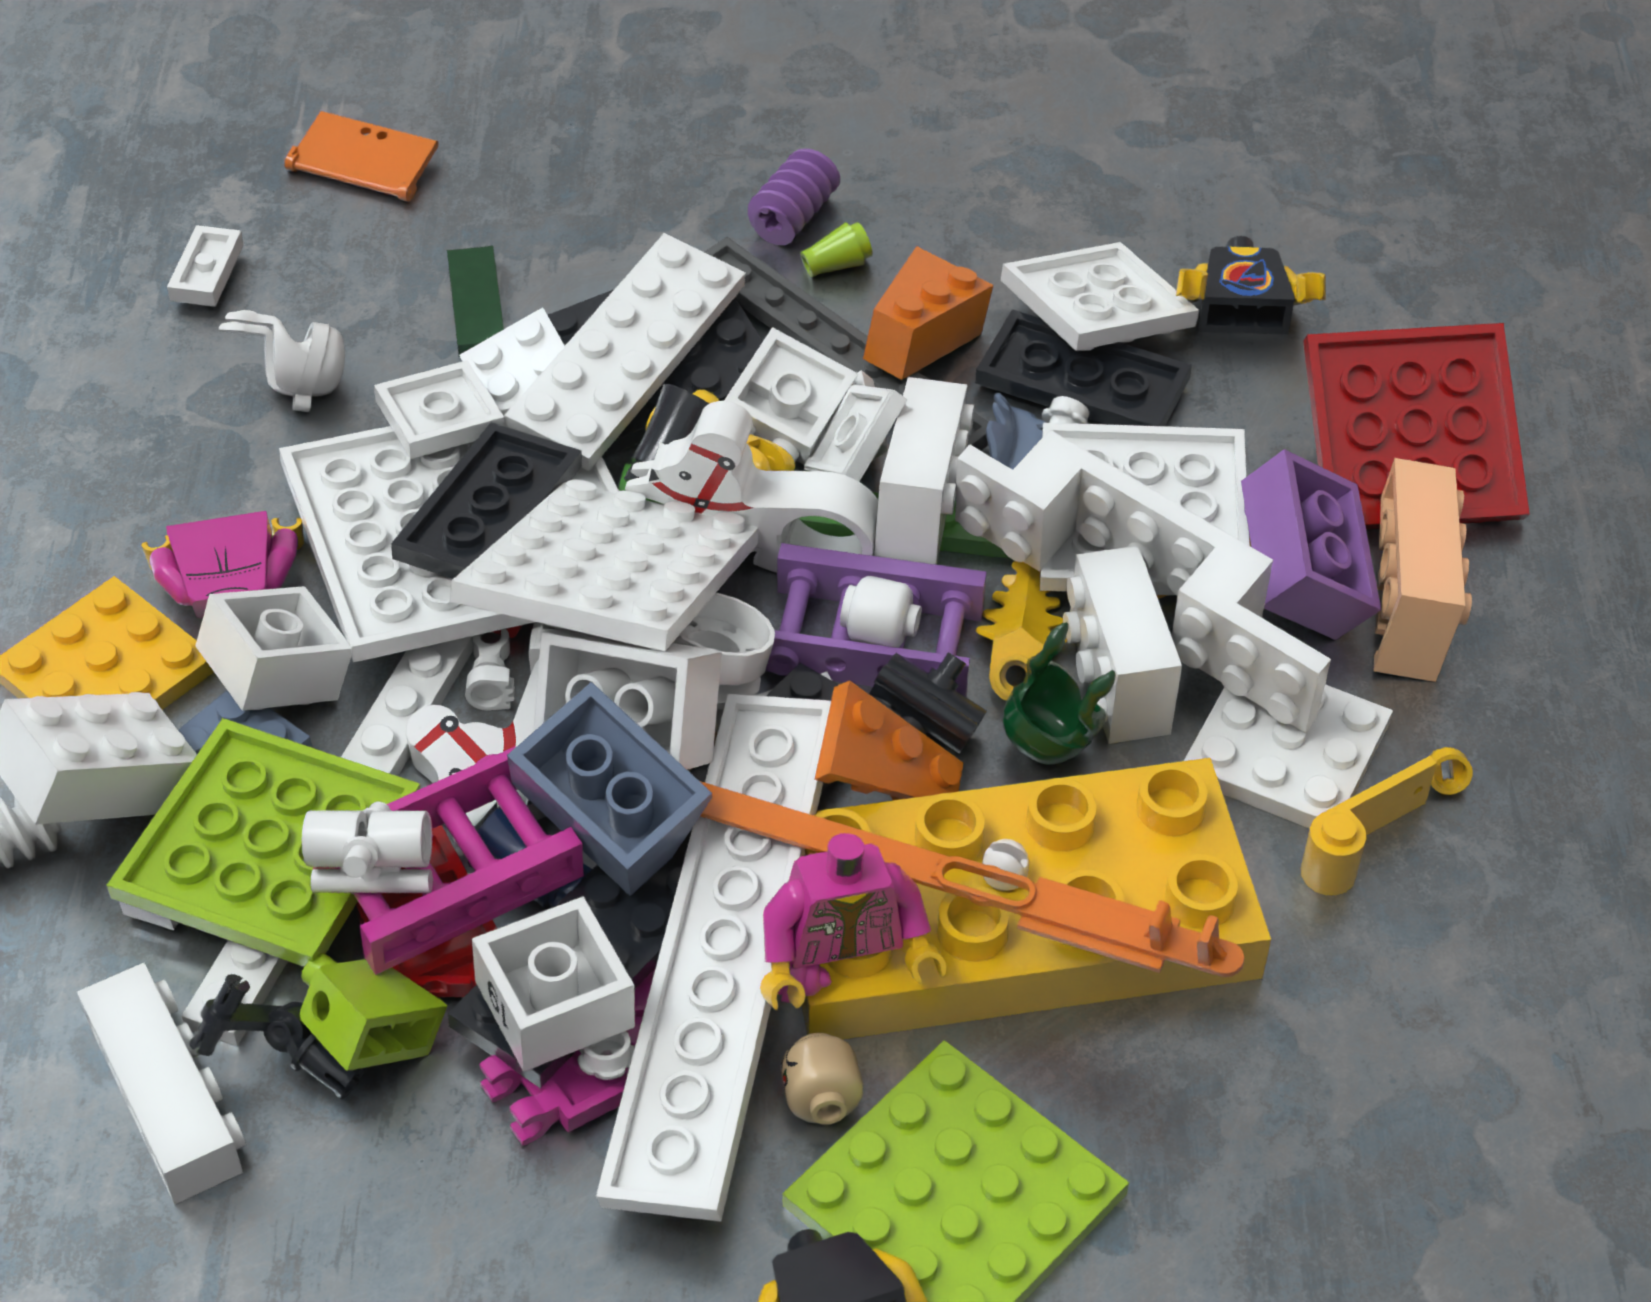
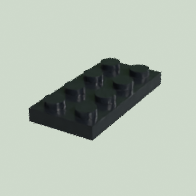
[975,309,1192,427]
[391,422,582,579]

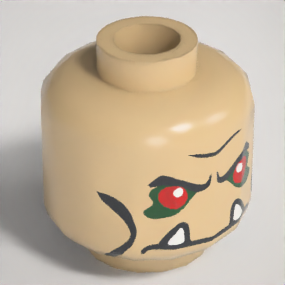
[780,1033,863,1125]

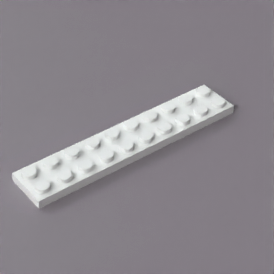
[596,694,831,1221]

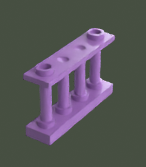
[765,543,987,697]

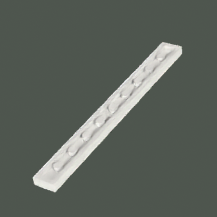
[181,634,483,1046]

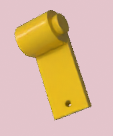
[1301,756,1437,896]

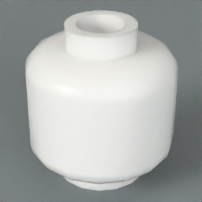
[840,576,922,648]

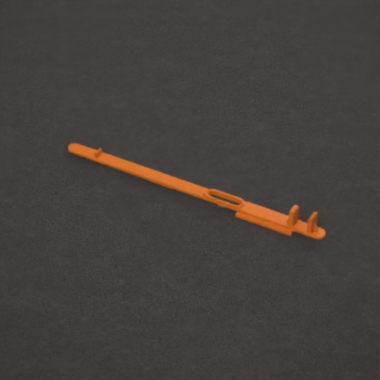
[700,781,1244,977]

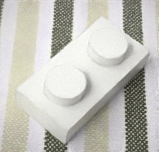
[167,225,244,307]

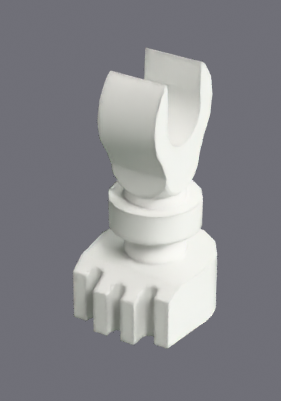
[465,629,515,711]

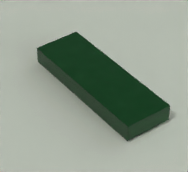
[447,246,504,358]

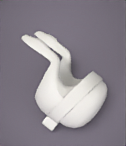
[219,310,345,412]

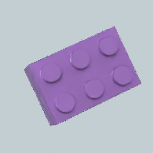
[1241,449,1381,640]

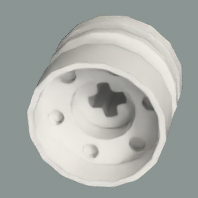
[673,593,775,732]

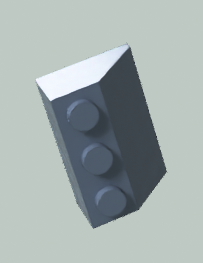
[507,682,712,896]

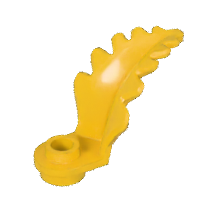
[975,561,1067,701]

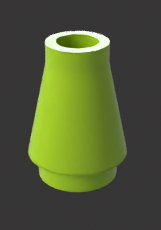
[800,222,873,278]

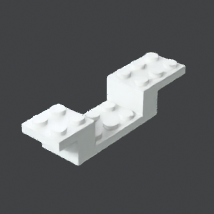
[955,430,1331,733]

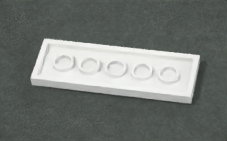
[504,233,746,471]

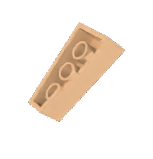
[1373,458,1472,682]

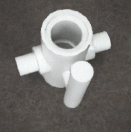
[302,802,433,893]

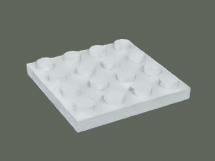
[1040,423,1250,595]

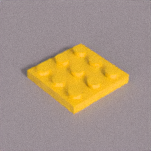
[0,576,214,710]

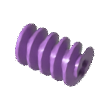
[748,148,841,245]

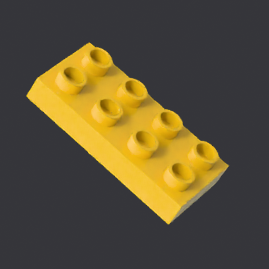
[801,758,1271,1040]

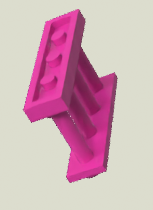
[312,746,583,975]

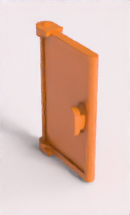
[284,111,439,202]

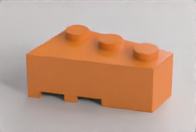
[863,246,994,380]

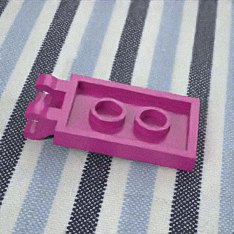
[480,968,656,1146]

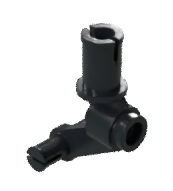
[189,974,365,1100]

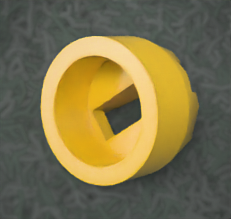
[1430,747,1473,795]

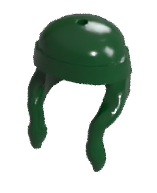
[1002,622,1116,765]

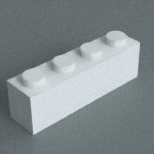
[77,963,246,1205]

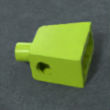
[300,953,448,1071]

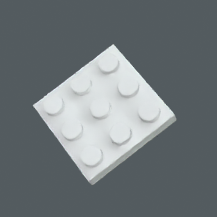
[1001,242,1199,351]
[1184,685,1393,829]

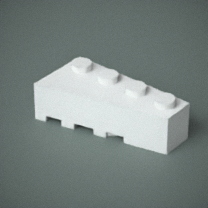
[874,377,974,565]

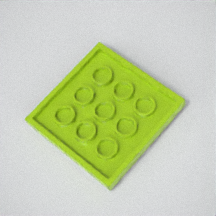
[107,718,421,967]
[782,1040,1129,1302]

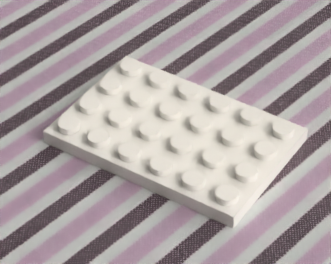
[449,480,759,652]

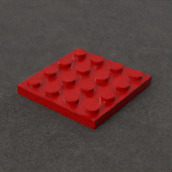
[1303,323,1530,530]

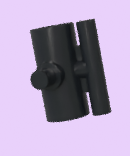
[869,652,987,754]

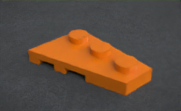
[814,680,964,800]

